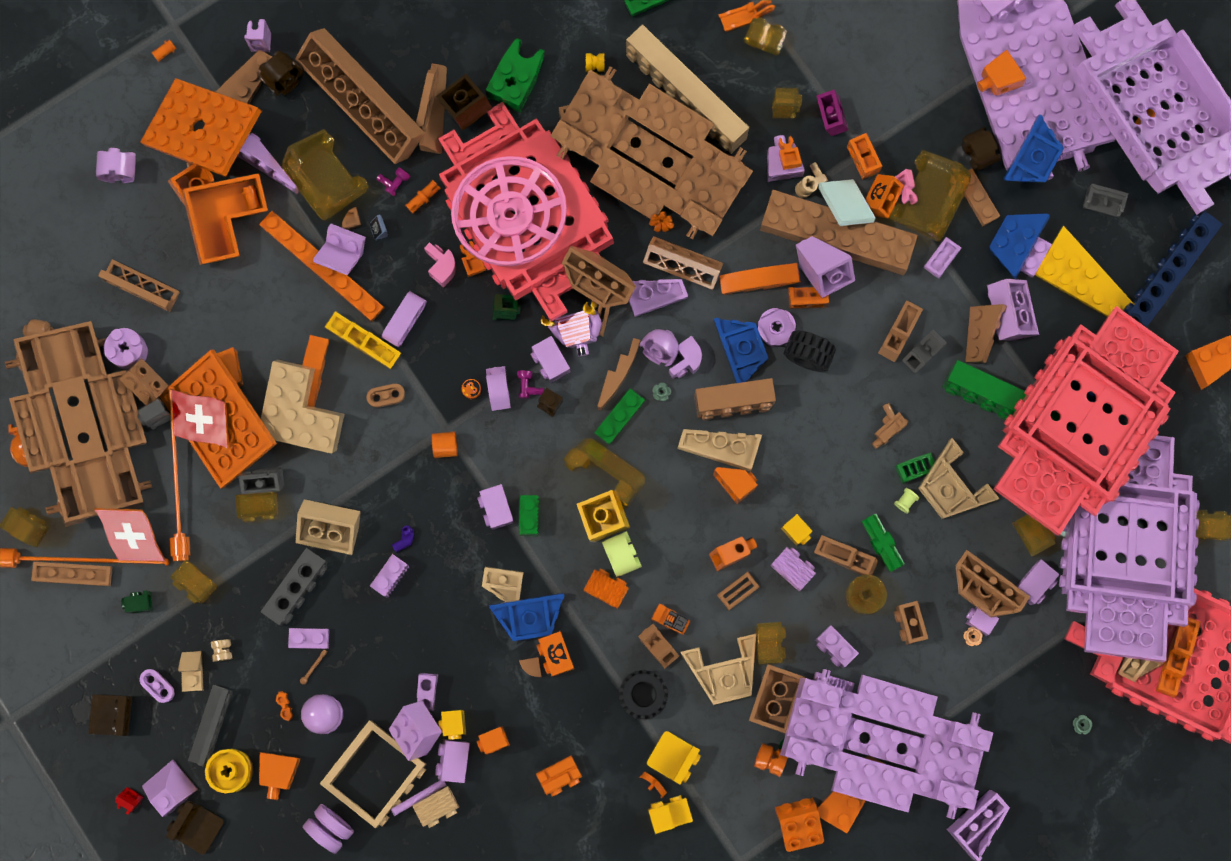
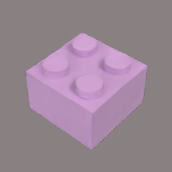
[389,701,442,761]

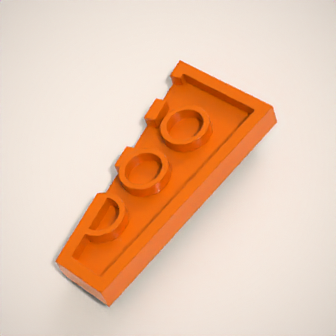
[817,755,884,833]

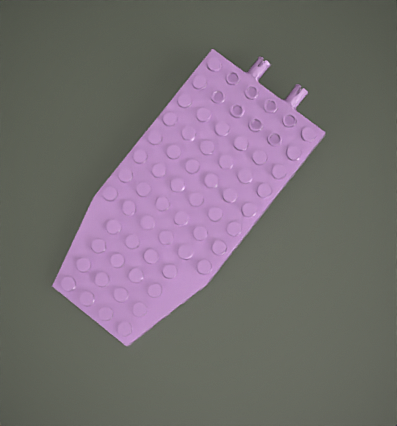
[957,0,1115,180]

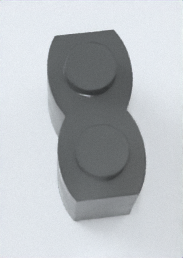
[137,398,171,430]

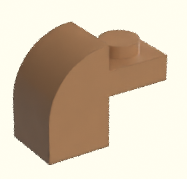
[638,624,679,669]

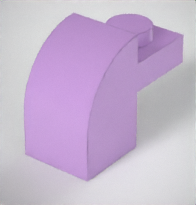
[669,336,702,379]
[486,366,511,411]

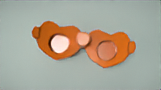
[276,691,294,721]
[639,772,667,799]

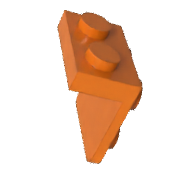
[775,798,824,852]

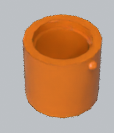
[432,431,458,458]

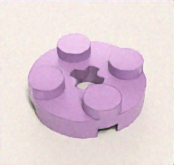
[758,308,796,347]

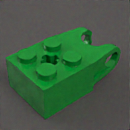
[486,38,545,113]

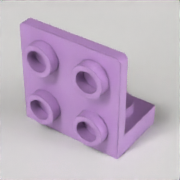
[313,224,366,275]

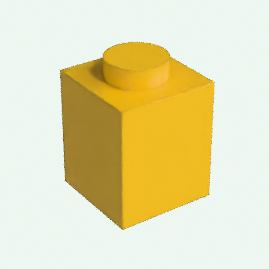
[781,514,812,546]

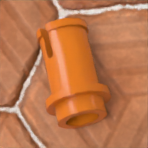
[151,39,177,62]
[242,185,261,210]

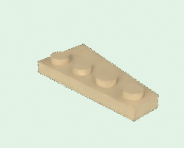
[677,429,762,472]

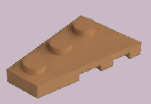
[965,304,1007,364]

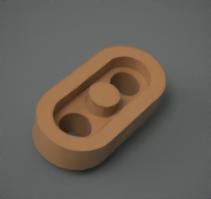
[367,384,405,408]

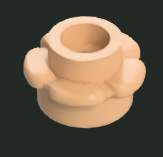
[963,627,983,646]

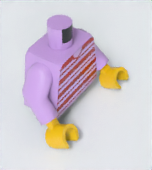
[541,301,602,357]

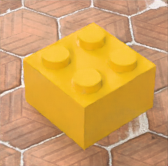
[577,490,630,542]

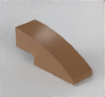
[878,300,923,362]
[814,535,878,579]

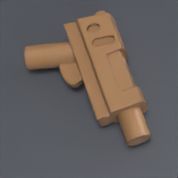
[871,403,908,449]

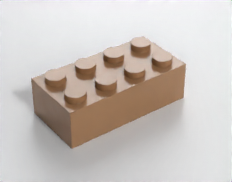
[694,378,776,420]

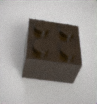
[436,74,492,131]

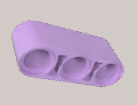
[382,291,427,347]

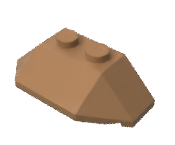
[562,246,636,308]
[955,550,1030,618]

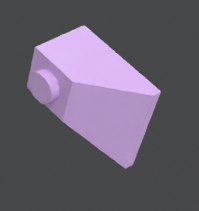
[142,760,198,817]

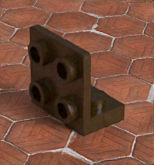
[88,694,132,736]

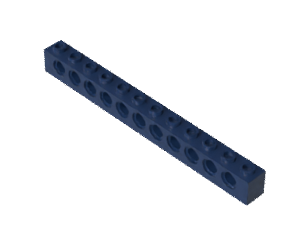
[1071,210,1223,402]

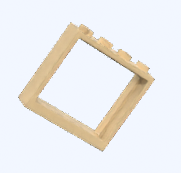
[320,720,427,828]

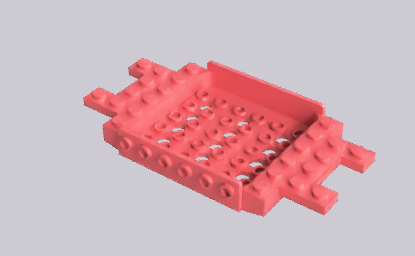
[438,102,614,322]
[1064,588,1231,744]

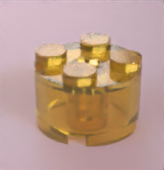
[845,574,887,615]

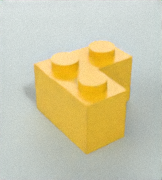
[648,795,693,834]

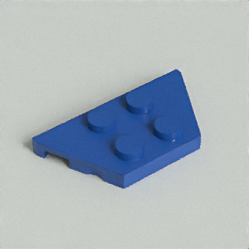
[1003,114,1064,182]
[989,214,1050,279]
[714,318,768,383]
[489,593,564,641]

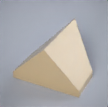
[1117,657,1164,682]

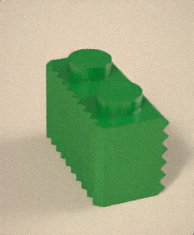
[519,495,540,536]

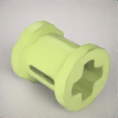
[894,488,919,514]

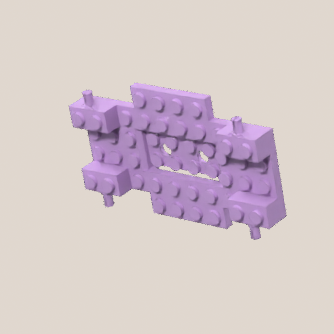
[780,669,993,819]

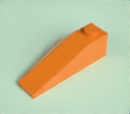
[168,164,214,205]

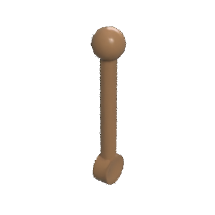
[300,649,328,684]

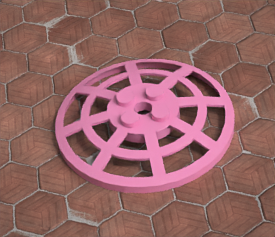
[451,156,567,266]

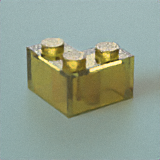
[0,506,49,548]
[755,622,786,665]

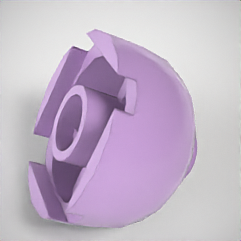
[640,329,679,366]

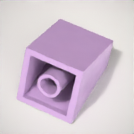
[796,236,855,298]

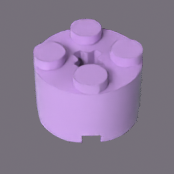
[96,148,136,183]
[104,328,148,370]

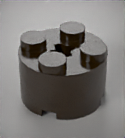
[259,50,303,96]
[961,127,1001,171]

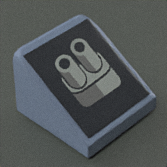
[370,215,388,240]

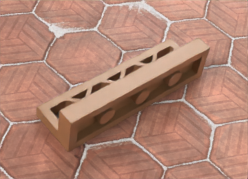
[643,236,724,290]
[98,259,180,312]

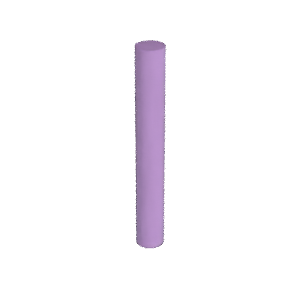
[391,780,446,816]

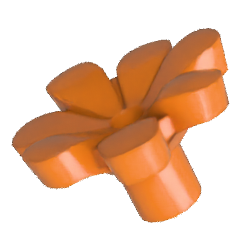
[649,211,674,232]

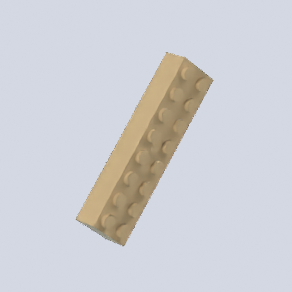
[626,24,749,154]

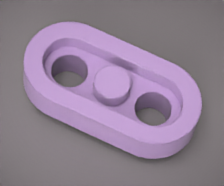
[140,669,175,703]

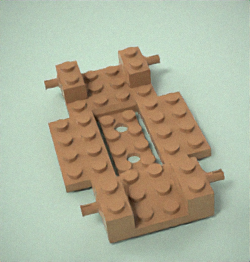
[551,66,753,239]
[5,321,152,527]

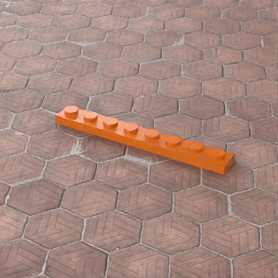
[259,211,384,322]

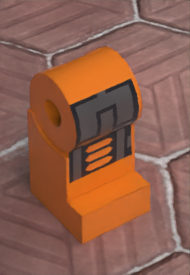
[651,603,690,635]

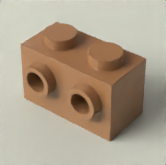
[120,358,169,405]
[894,601,928,645]

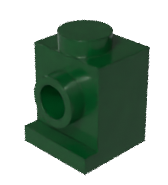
[492,294,521,320]
[121,590,153,614]

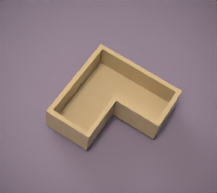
[261,360,344,454]

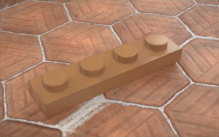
[31,562,113,586]

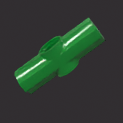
[861,514,905,572]

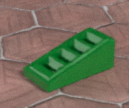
[895,452,935,484]

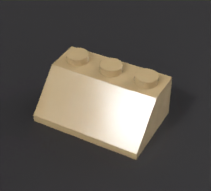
[296,499,360,555]

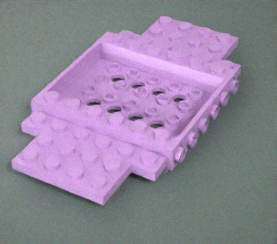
[1059,435,1200,663]

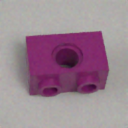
[817,90,849,136]

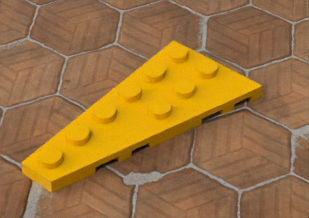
[1035,226,1133,317]

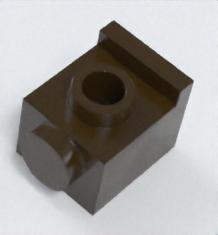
[537,387,563,417]

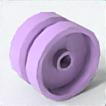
[303,804,354,854]

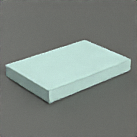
[818,179,876,226]

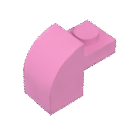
[425,242,456,288]

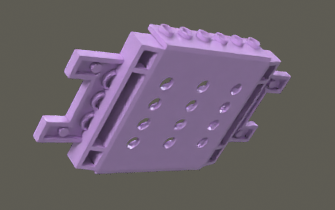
[1073,0,1231,215]

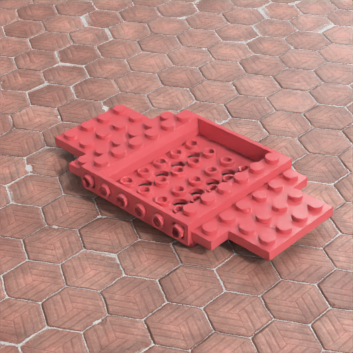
[993,306,1179,536]

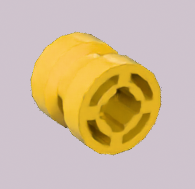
[586,53,604,72]

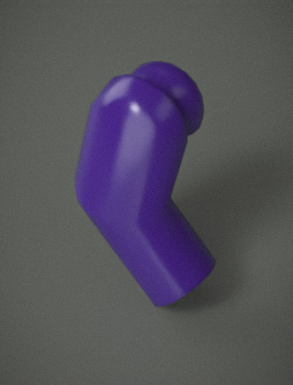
[392,526,414,553]

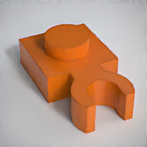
[778,136,802,170]
[460,241,486,277]

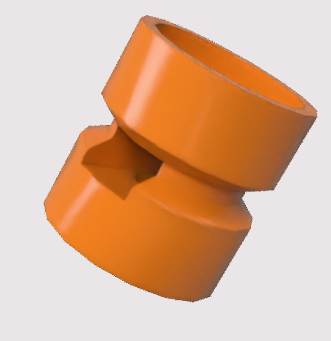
[754,743,788,777]

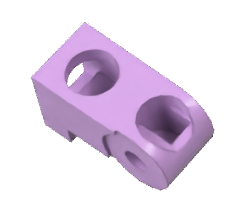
[417,673,438,711]

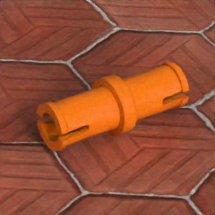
[405,180,441,214]

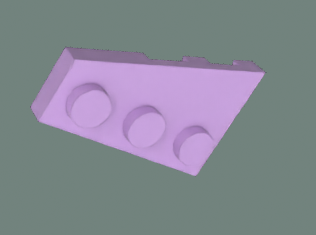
[629,279,688,317]

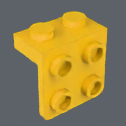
[647,731,701,784]

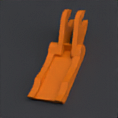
[718,0,775,32]

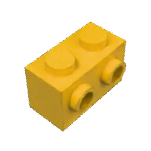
[439,710,466,740]

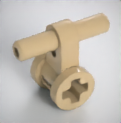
[795,162,828,198]

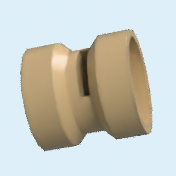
[211,639,233,662]

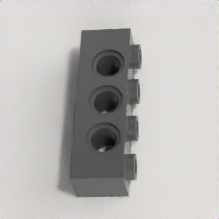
[261,548,328,626]

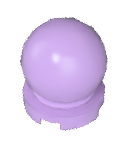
[301,694,344,734]

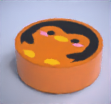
[462,379,481,399]

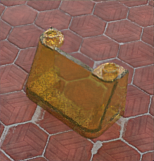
[282,129,369,220]
[889,150,971,242]
[563,438,645,510]

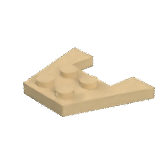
[918,438,999,519]
[680,634,756,705]

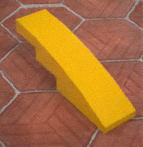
[324,311,401,369]

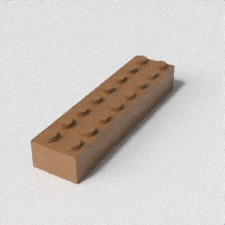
[295,28,425,164]
[760,190,918,276]

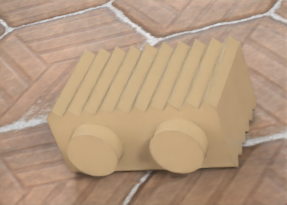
[412,786,459,828]

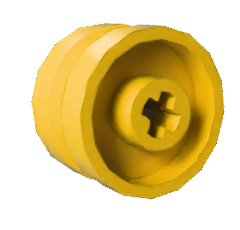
[205,749,254,793]

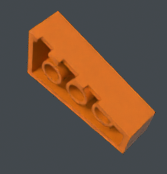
[1185,335,1231,390]

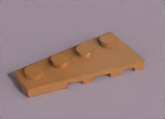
[215,50,272,104]

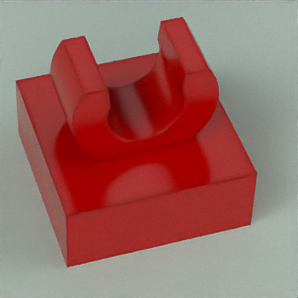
[115,787,144,815]

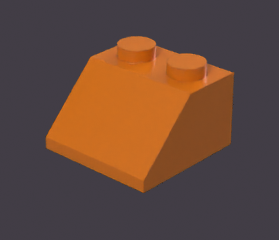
[713,467,757,504]

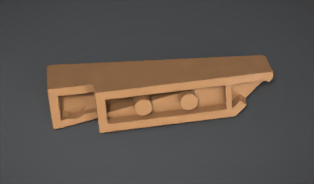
[416,63,447,154]

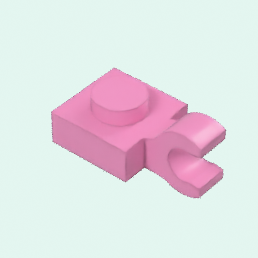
[895,169,918,205]

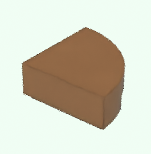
[342,207,361,230]
[519,657,542,677]

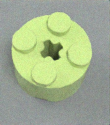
[602,531,642,577]

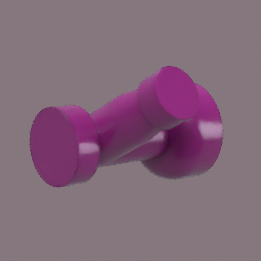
[377,167,411,196]
[517,370,544,399]

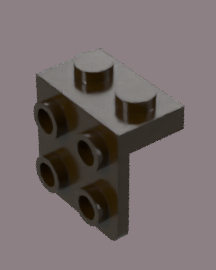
[166,801,224,854]

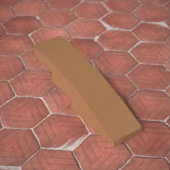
[598,338,641,411]

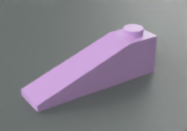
[237,133,299,194]

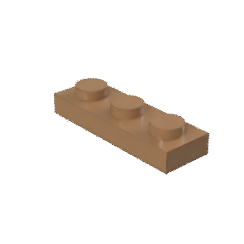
[955,168,1000,226]

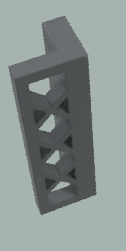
[188,685,233,767]

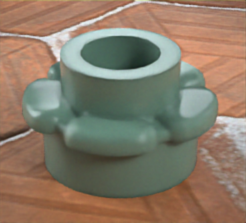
[652,383,671,401]
[1073,715,1092,734]

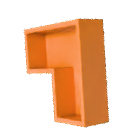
[182,173,268,265]

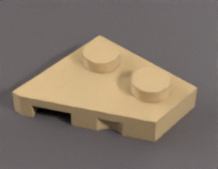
[482,567,524,602]

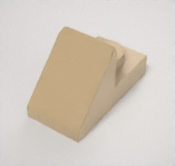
[178,651,203,692]

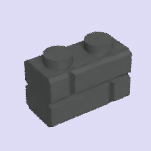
[239,467,284,495]

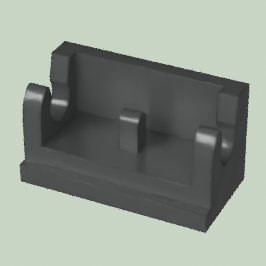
[1083,184,1129,218]

